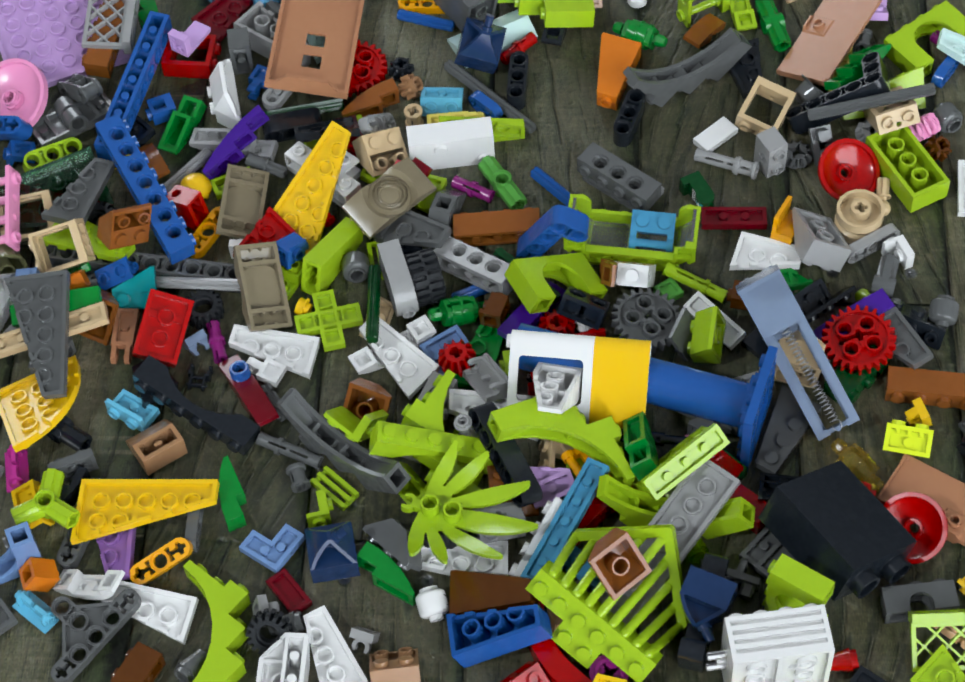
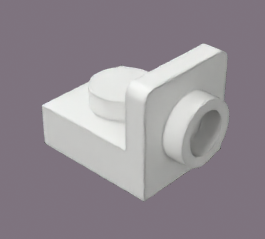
[881,234,915,270]

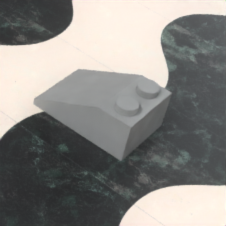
[792,207,852,272]

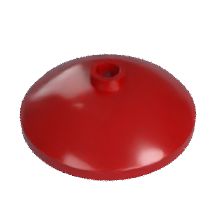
[818,138,880,200]
[884,492,948,564]

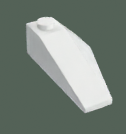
[533,362,583,414]

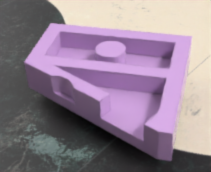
[529,466,575,509]

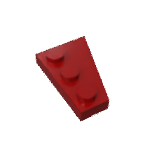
[239,206,298,245]

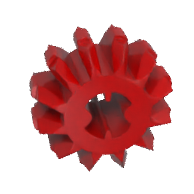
[538,308,576,334]
[438,339,476,378]

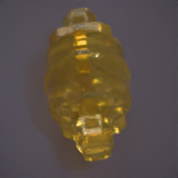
[831,438,884,493]

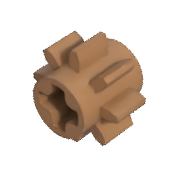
[398,73,423,100]

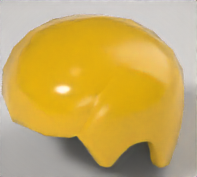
[180,173,212,199]

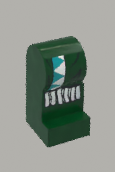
[679,170,715,207]

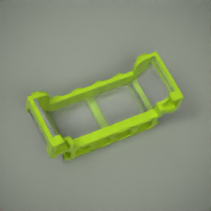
[563,194,701,271]

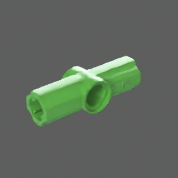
[478,155,527,210]

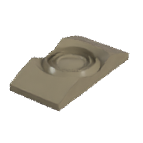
[342,157,436,239]
[215,164,270,239]
[233,241,293,332]

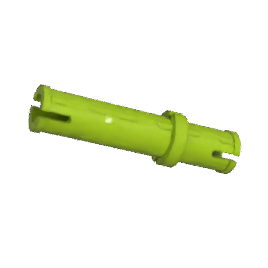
[662,262,728,303]

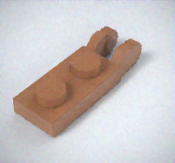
[110,308,140,365]

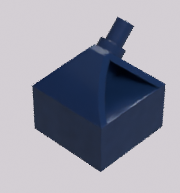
[454,14,507,74]
[304,521,360,584]
[680,565,738,644]

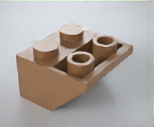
[125,419,188,476]
[369,647,421,682]

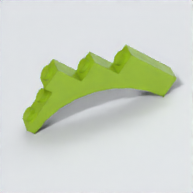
[498,0,595,28]
[401,369,482,510]
[487,397,636,487]
[596,474,756,540]
[183,560,251,682]

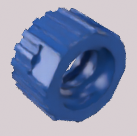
[229,360,251,382]

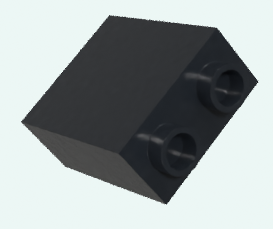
[758,460,917,601]

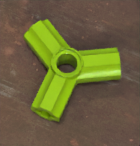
[10,468,81,530]

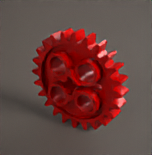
[348,40,388,97]
[821,305,897,375]

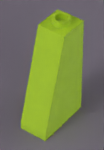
[301,217,363,296]

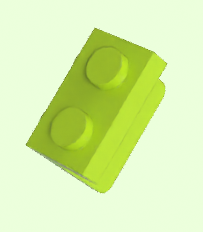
[323,406,390,443]

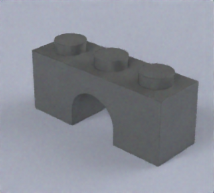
[879,578,960,624]

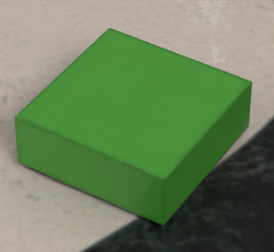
[653,278,684,301]

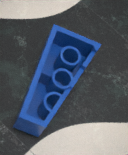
[446,604,553,668]

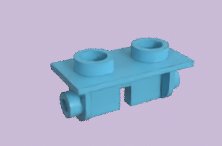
[12,590,59,634]

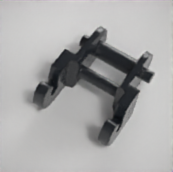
[186,364,213,392]

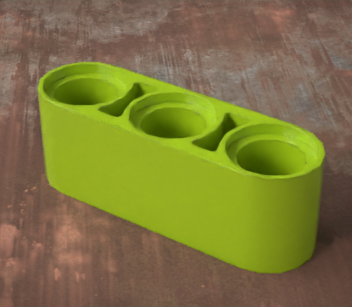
[22,137,82,175]

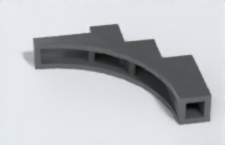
[623,27,752,107]
[276,388,411,495]

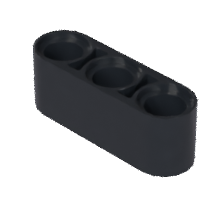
[507,51,529,110]
[613,88,645,147]
[262,108,322,142]

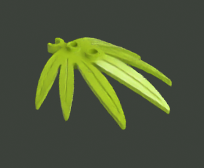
[401,440,538,564]

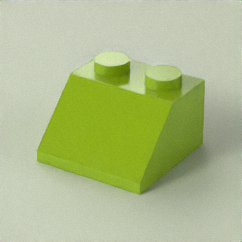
[687,306,726,364]

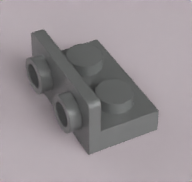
[47,448,99,482]

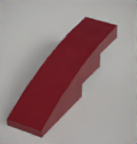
[218,354,279,427]

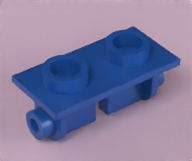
[94,256,139,291]

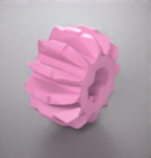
[908,112,941,142]

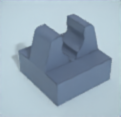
[182,329,210,357]

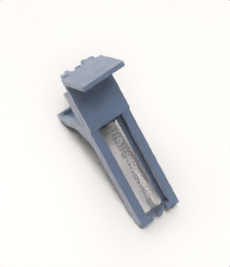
[735,264,860,441]

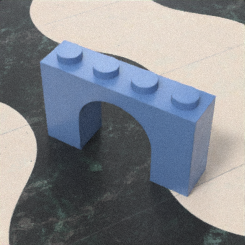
[0,521,43,585]

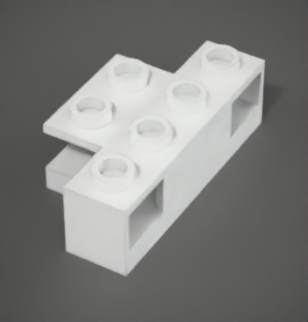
[284,141,361,207]

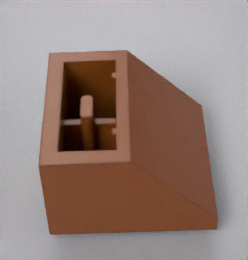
[97,203,152,250]

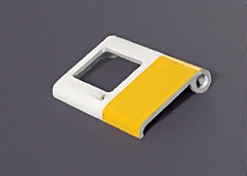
[506,329,652,429]

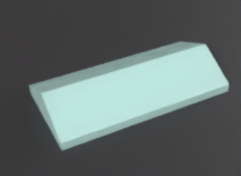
[447,9,538,69]

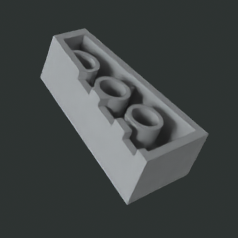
[233,1,311,67]

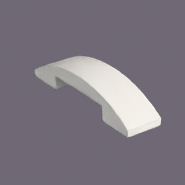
[348,315,437,375]
[52,569,125,600]

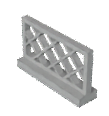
[81,0,140,54]

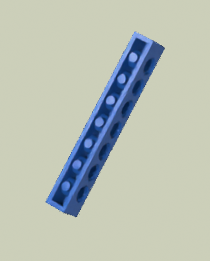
[94,11,172,161]
[95,113,197,265]

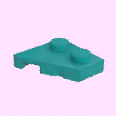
[112,265,157,309]

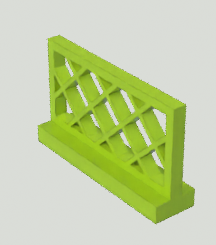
[632,423,730,501]
[908,609,965,672]

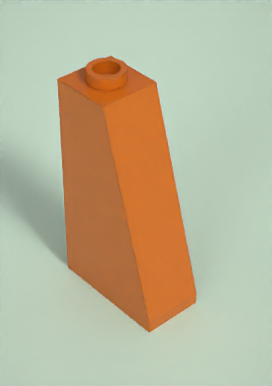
[597,32,642,110]

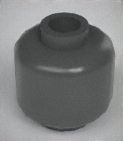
[932,102,963,133]
[341,251,370,283]
[928,294,960,329]

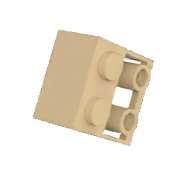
[352,126,408,177]

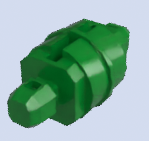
[612,19,668,50]
[427,295,484,327]

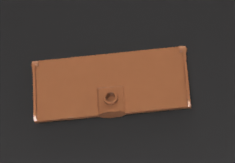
[776,0,882,87]
[877,454,965,546]

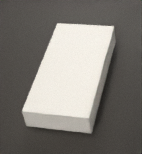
[693,116,738,152]

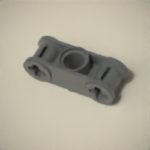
[57,73,103,103]

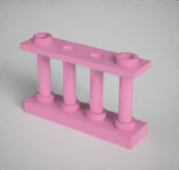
[0,165,22,252]

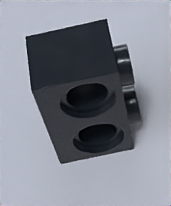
[557,286,611,330]

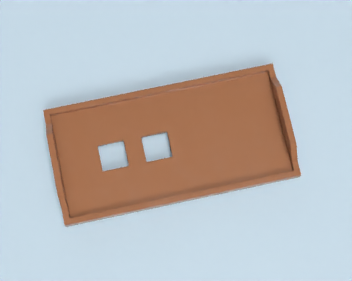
[264,0,365,100]

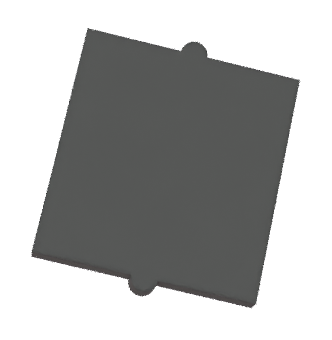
[668,308,695,362]

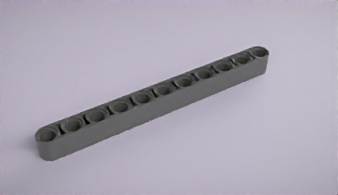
[46,244,241,293]

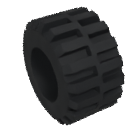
[404,248,446,308]

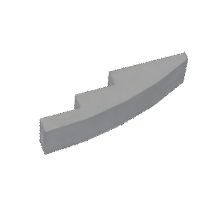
[189,128,279,162]

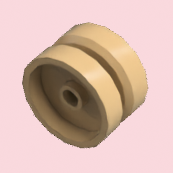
[834,189,885,244]

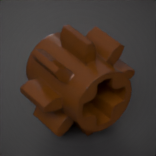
[924,135,952,162]

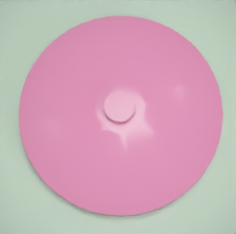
[0,58,49,127]

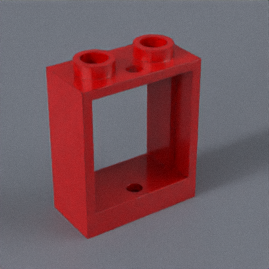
[161,34,221,79]

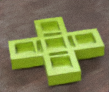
[294,289,364,352]

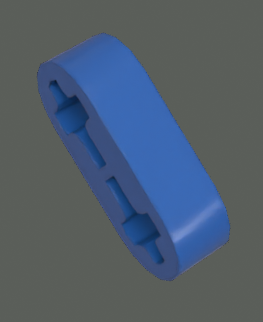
[931,56,959,89]
[468,90,503,118]

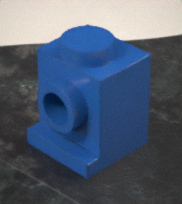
[145,92,177,125]
[276,232,309,270]

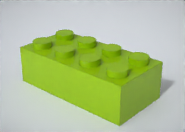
[865,122,950,213]

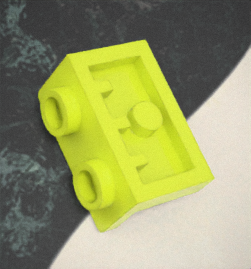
[882,419,934,459]

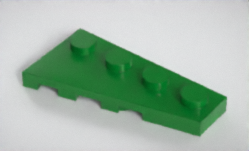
[454,314,511,390]

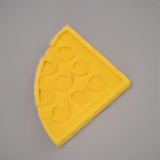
[0,355,81,453]

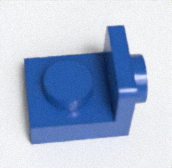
[3,140,36,167]

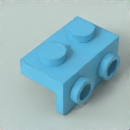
[105,389,160,432]

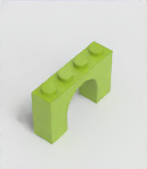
[884,0,965,77]
[504,252,608,314]
[762,553,835,617]

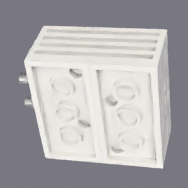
[705,603,835,682]

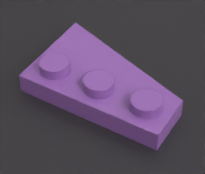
[96,527,136,580]

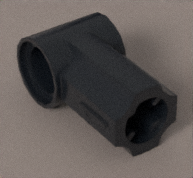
[46,416,93,451]

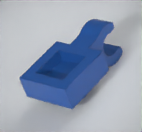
[247,64,268,100]

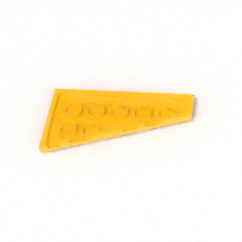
[273,121,351,255]
[70,479,220,545]

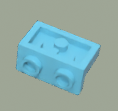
[420,87,464,116]

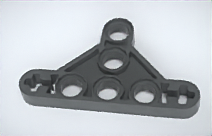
[51,589,142,682]

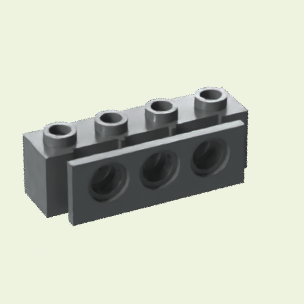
[577,142,662,211]

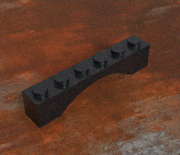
[133,355,260,456]

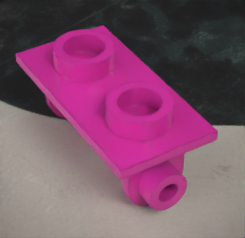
[5,444,30,493]

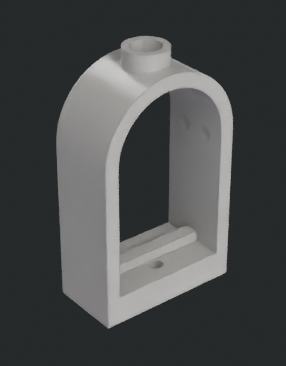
[377,239,419,318]

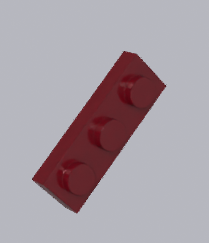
[701,207,767,229]

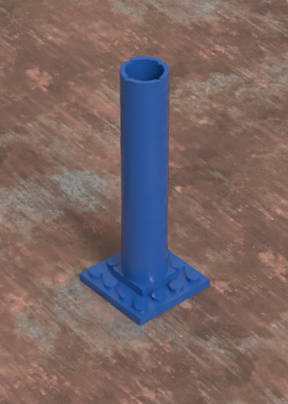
[517,323,778,472]

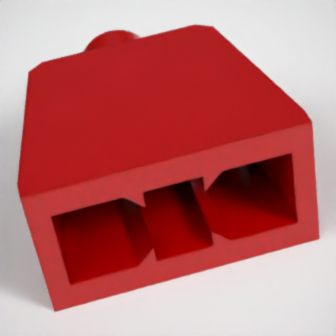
[166,185,209,231]

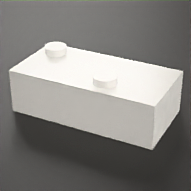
[406,116,495,170]

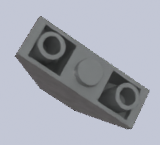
[428,188,467,229]
[362,518,422,572]

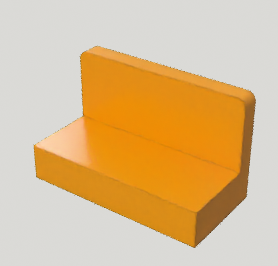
[770,195,794,245]

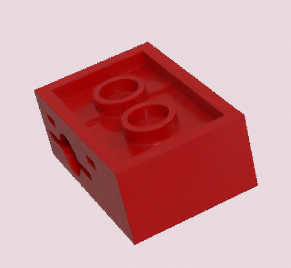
[131,289,194,368]

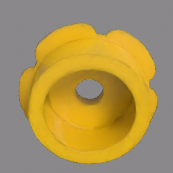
[294,297,313,315]

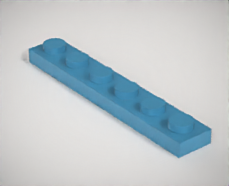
[520,457,610,579]

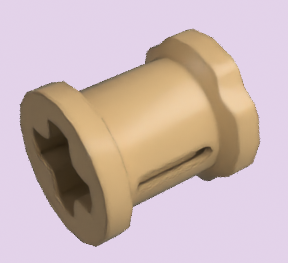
[404,103,424,126]

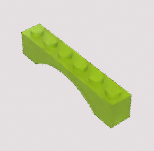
[369,421,493,474]

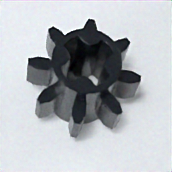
[388,57,414,82]

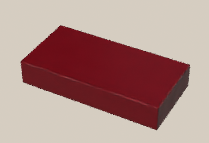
[265,568,313,613]

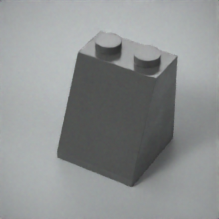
[433,0,498,31]

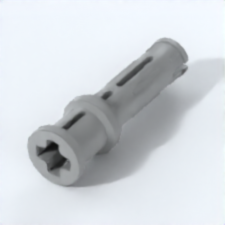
[694,148,760,180]

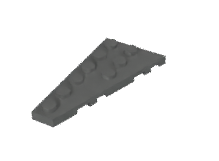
[4,270,70,400]

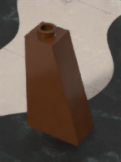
[449,570,539,615]

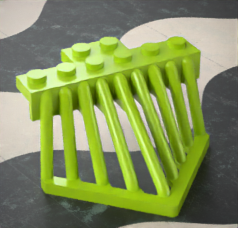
[525,524,688,682]

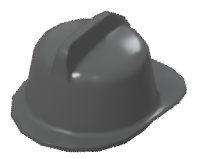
[794,74,825,104]

